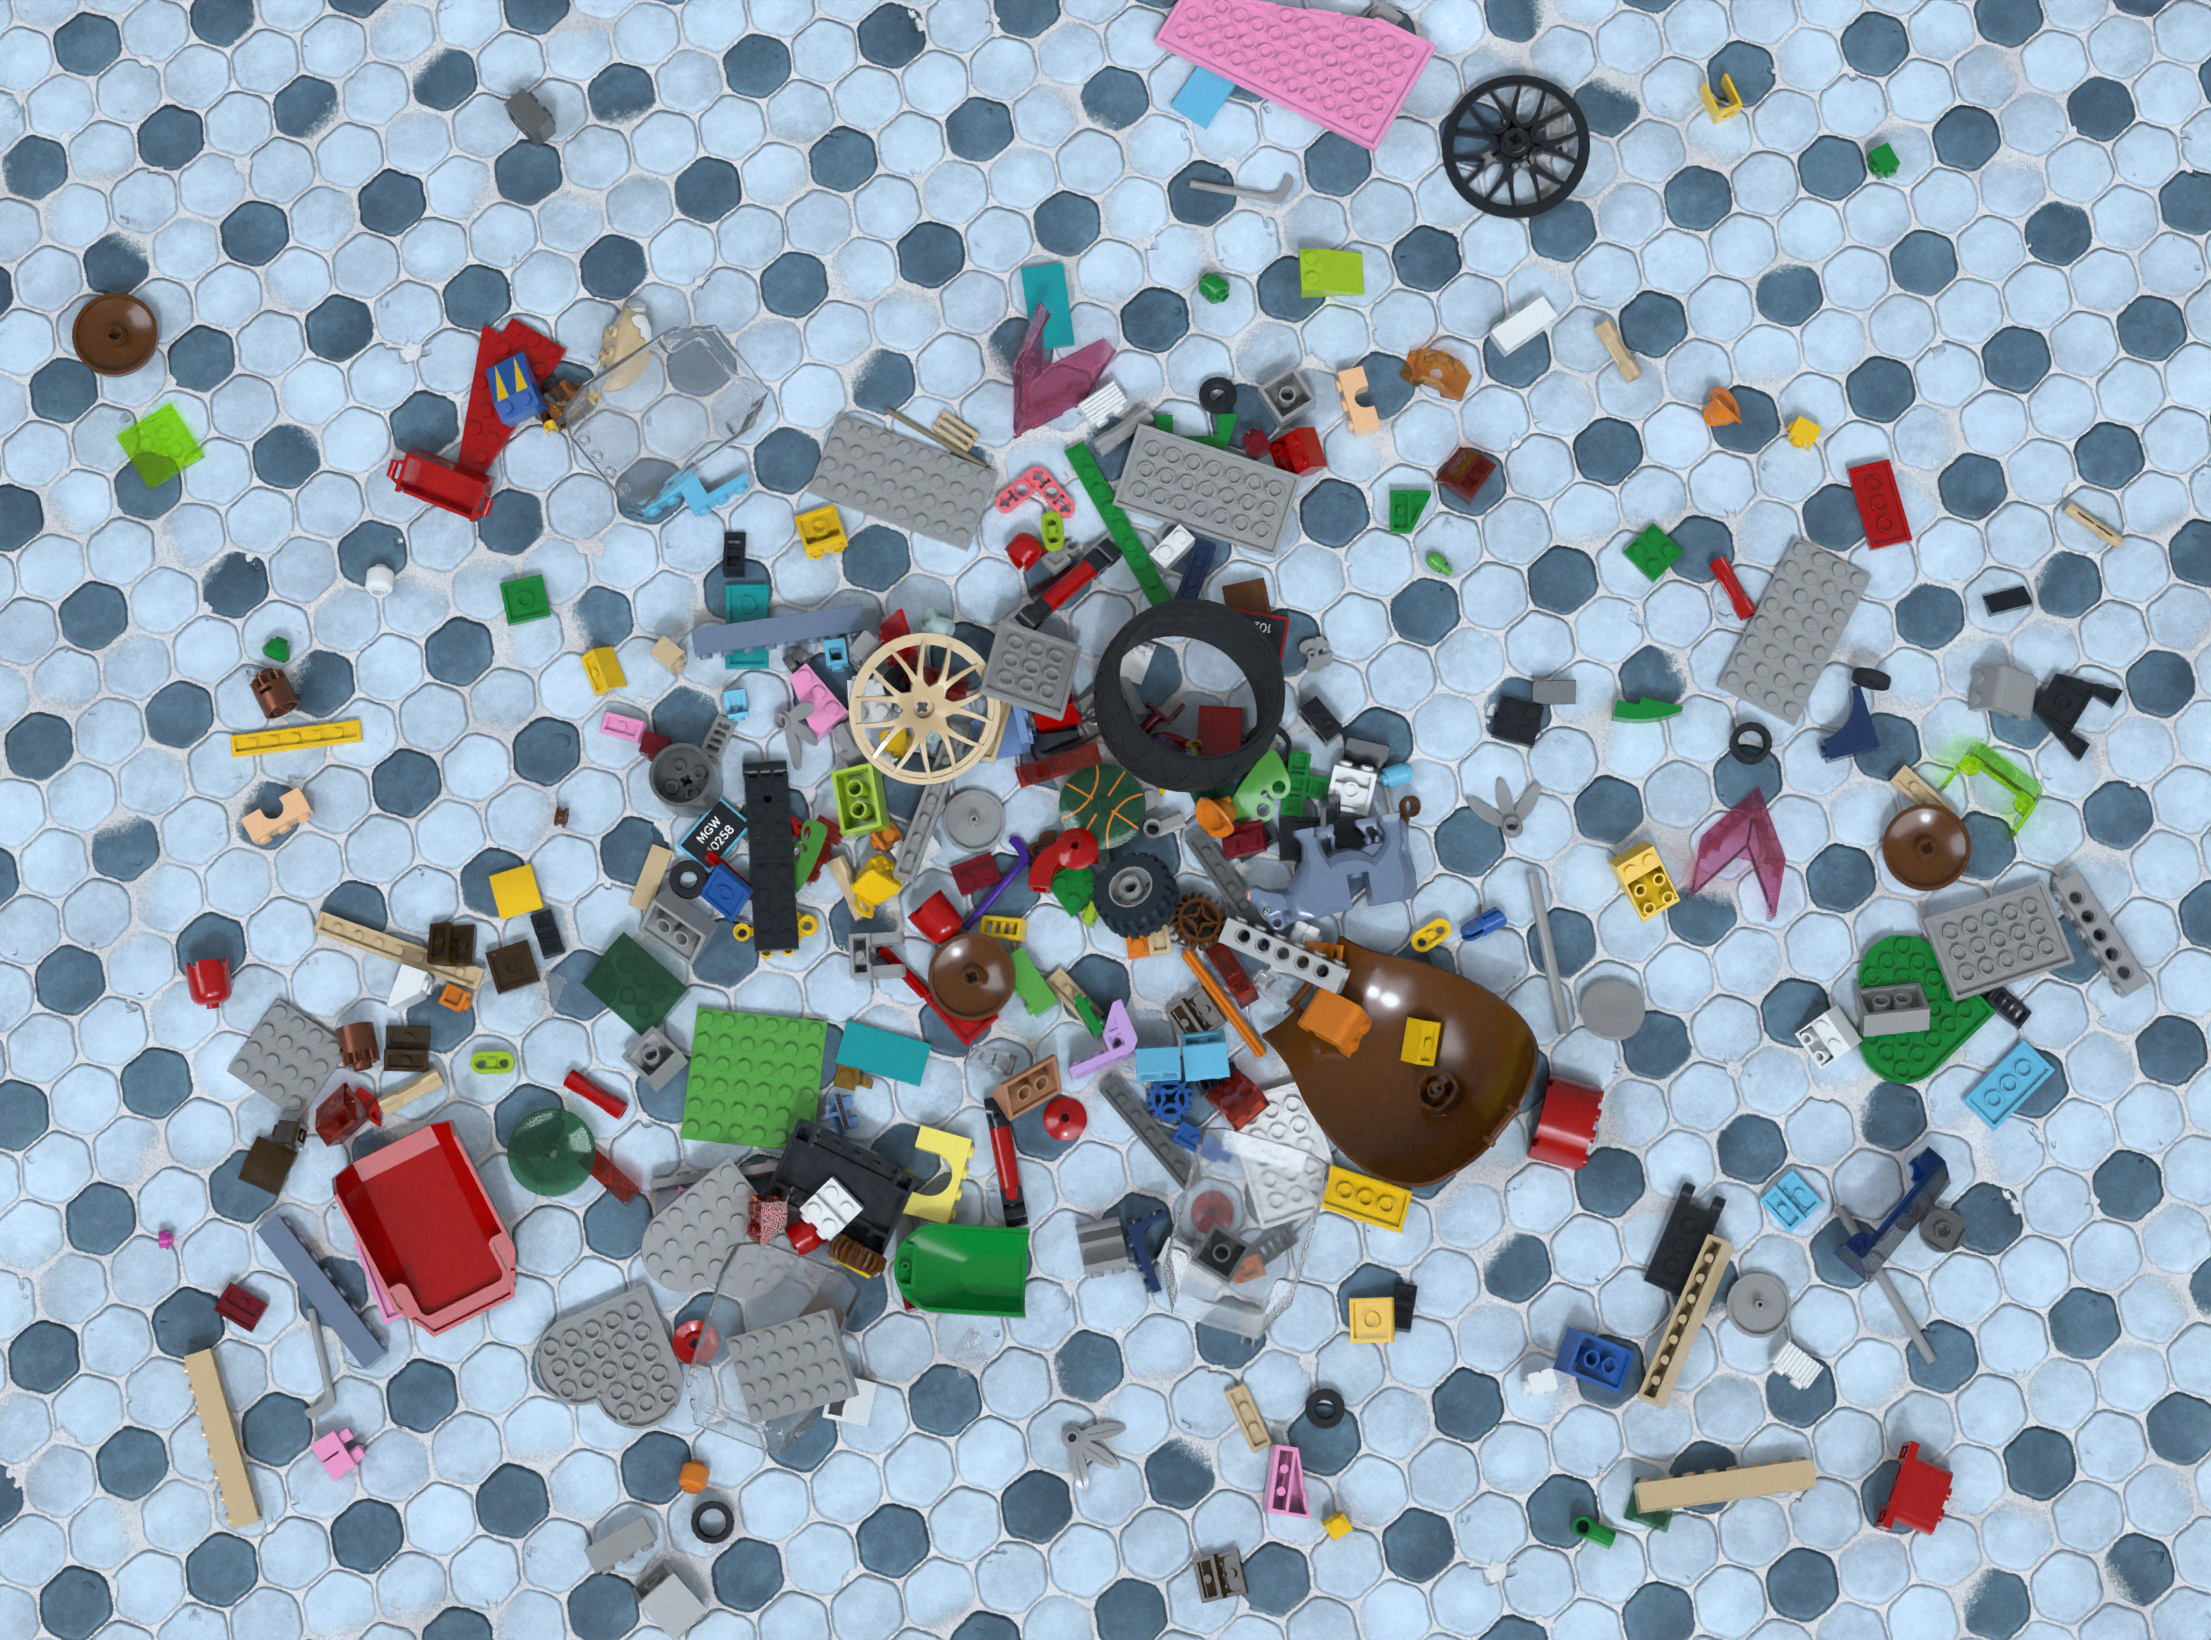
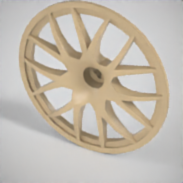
[848,632,1000,785]

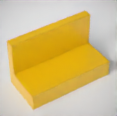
[581,646,627,697]
[1400,1017,1441,1066]

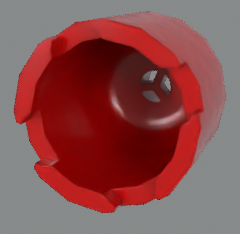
[907,889,963,945]
[184,957,232,1009]

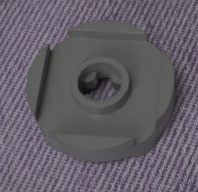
[1920,1209,1966,1253]

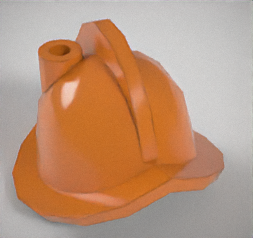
[1703,386,1742,426]
[1196,795,1237,838]

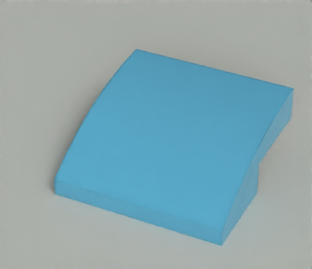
[1759,1169,1823,1233]

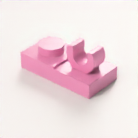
[599,712,647,744]

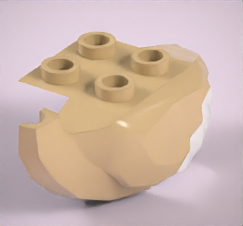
[598,301,652,392]

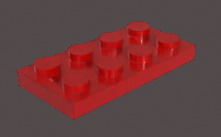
[1847,459,1912,551]

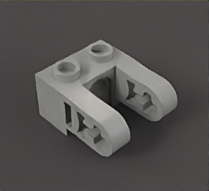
[848,932,906,981]

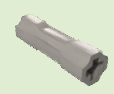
[1092,406,1154,457]

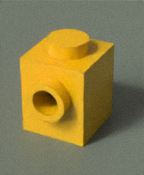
[1786,416,1822,451]
[880,728,911,758]

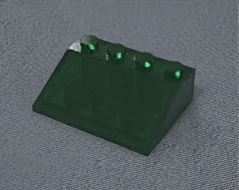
[582,932,691,1036]

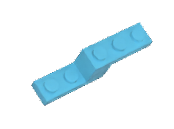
[639,473,751,518]

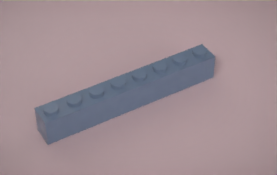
[691,604,867,660]
[256,1214,389,1370]

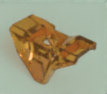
[1400,348,1472,402]

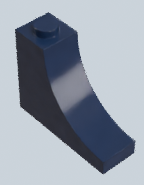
[1818,685,1880,764]

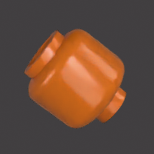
[678,1459,710,1495]

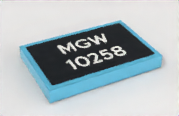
[677,798,747,874]

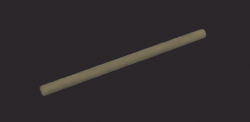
[885,407,987,467]

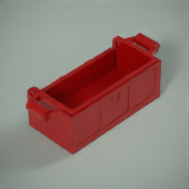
[386,447,495,523]

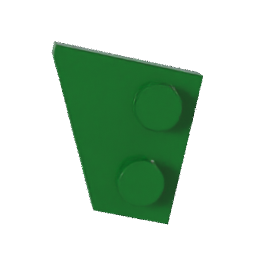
[1390,490,1431,534]

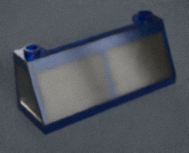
[1833,1146,1951,1282]

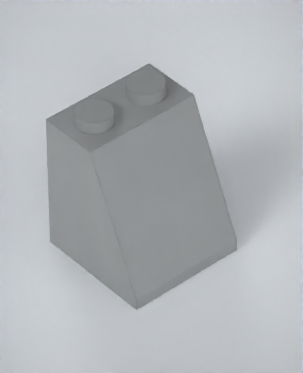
[631,1559,707,1640]

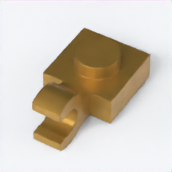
[833,1064,874,1092]

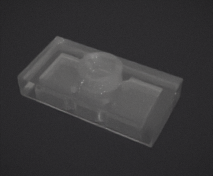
[530,971,568,1020]

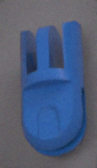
[1460,907,1507,941]

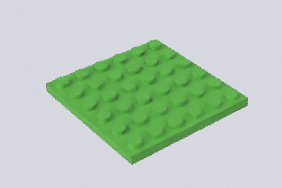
[681,1008,828,1150]

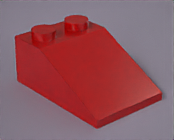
[878,608,918,667]

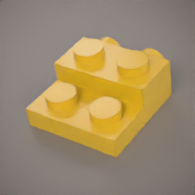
[794,504,848,560]

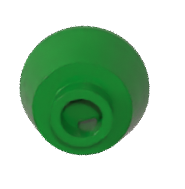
[262,636,290,663]

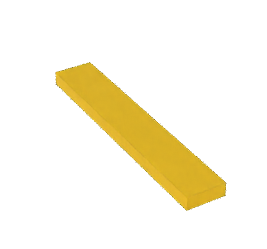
[230,719,363,758]

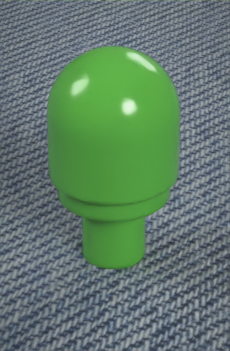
[1426,551,1453,577]

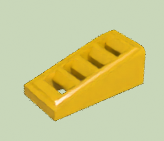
[979,915,1028,943]

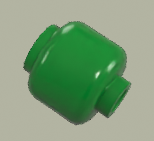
[1198,272,1230,304]

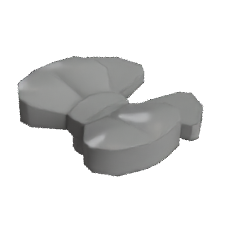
[1299,636,1333,673]

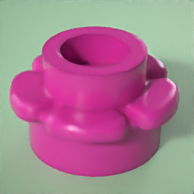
[158,1228,173,1250]

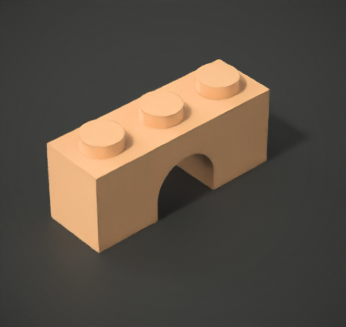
[1334,366,1380,438]
[241,787,314,845]

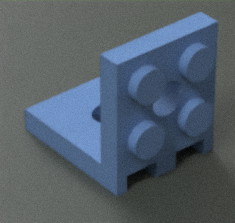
[970,705,1034,764]

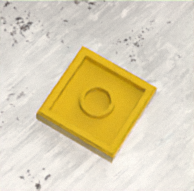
[1349,1297,1395,1343]

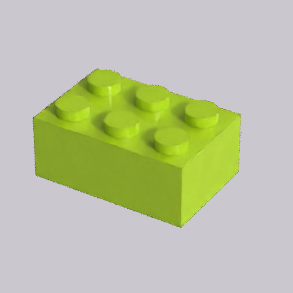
[831,763,891,838]

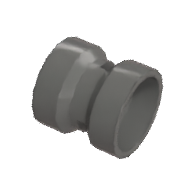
[782,646,812,674]

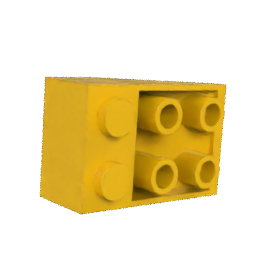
[1607,840,1680,922]

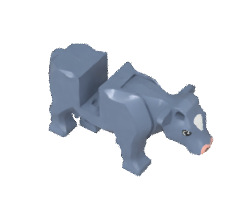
[1246,812,1417,932]

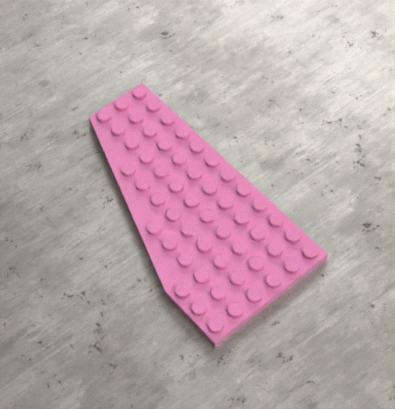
[1154,0,1437,152]

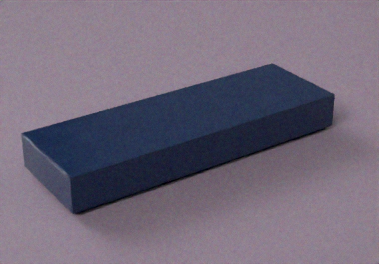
[1174,540,1216,600]

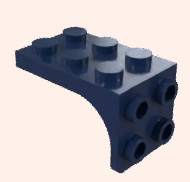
[1126,1209,1169,1296]

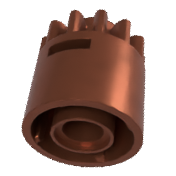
[249,668,300,719]
[336,1021,380,1072]

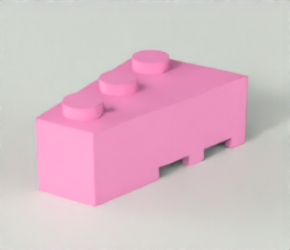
[790,663,849,742]
[1262,1445,1311,1519]

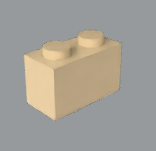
[650,635,688,677]

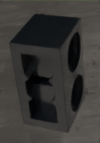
[1298,696,1344,747]

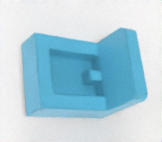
[722,688,749,722]

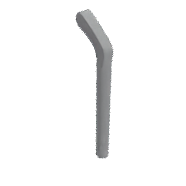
[1190,175,1294,204]
[305,1308,336,1419]

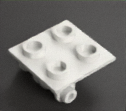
[1111,631,1156,685]

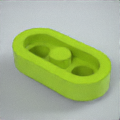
[1041,511,1065,552]
[470,1051,515,1075]

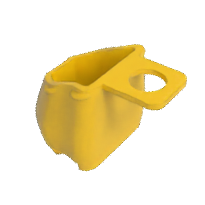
[851,854,903,919]

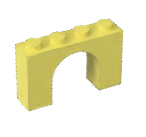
[903,1125,975,1224]

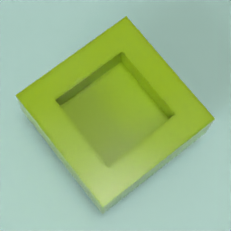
[1081,901,1099,928]

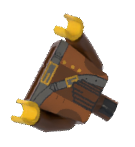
[540,377,602,436]

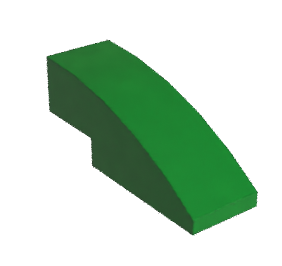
[1611,697,1683,724]

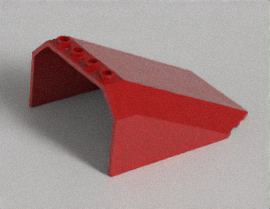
[331,1119,516,1337]

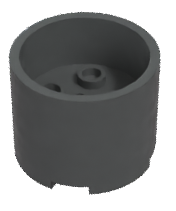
[649,743,723,818]

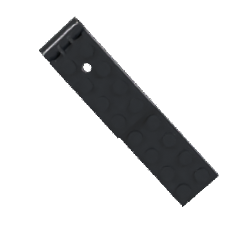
[742,760,799,953]

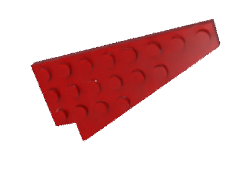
[458,317,567,474]

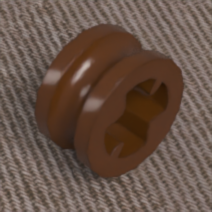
[554,807,569,828]

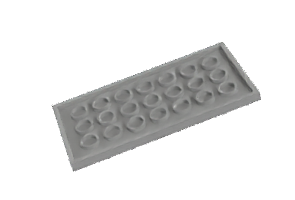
[808,414,998,552]
[1112,423,1302,558]
[1717,537,1872,726]

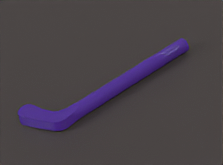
[962,836,1031,931]

